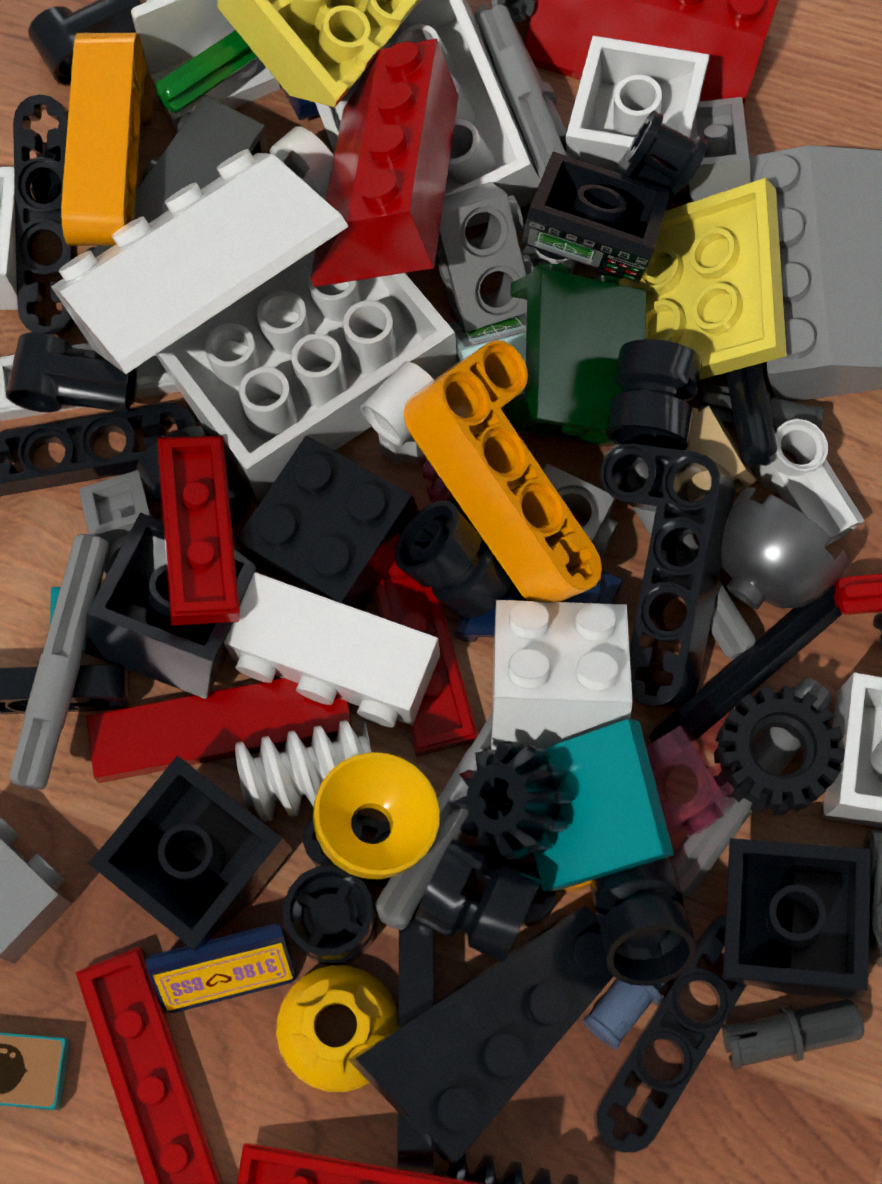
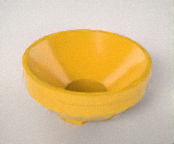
[313,752,440,879]
[276,965,398,1092]

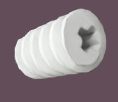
[235,720,371,823]

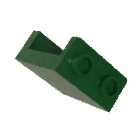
[504,264,646,447]

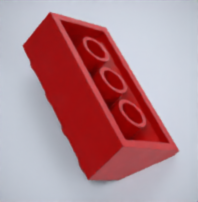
[525,0,779,108]
[310,38,459,287]

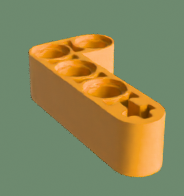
[61,33,153,246]
[404,340,602,603]

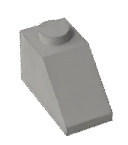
[689,97,751,203]

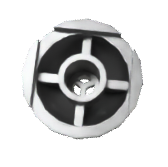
[721,487,849,609]

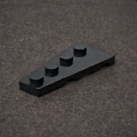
[348,906,614,1163]

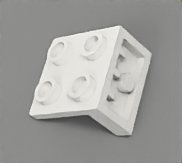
[131,0,280,129]

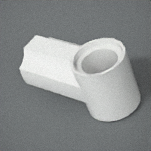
[360,361,434,466]
[753,419,865,546]

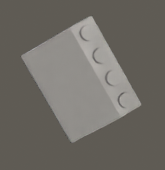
[749,145,882,402]

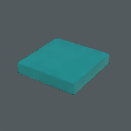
[534,718,674,891]

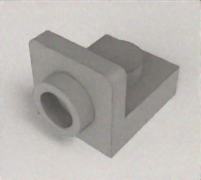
[79,470,153,576]

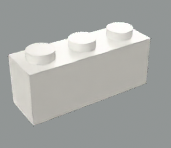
[224,572,440,727]

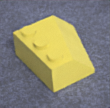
[217,0,420,108]

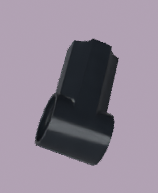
[28,0,142,86]
[6,332,138,413]

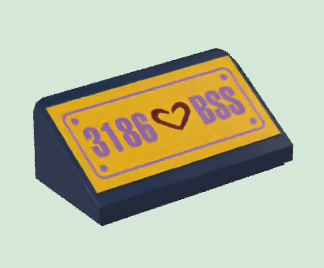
[145,923,296,1013]

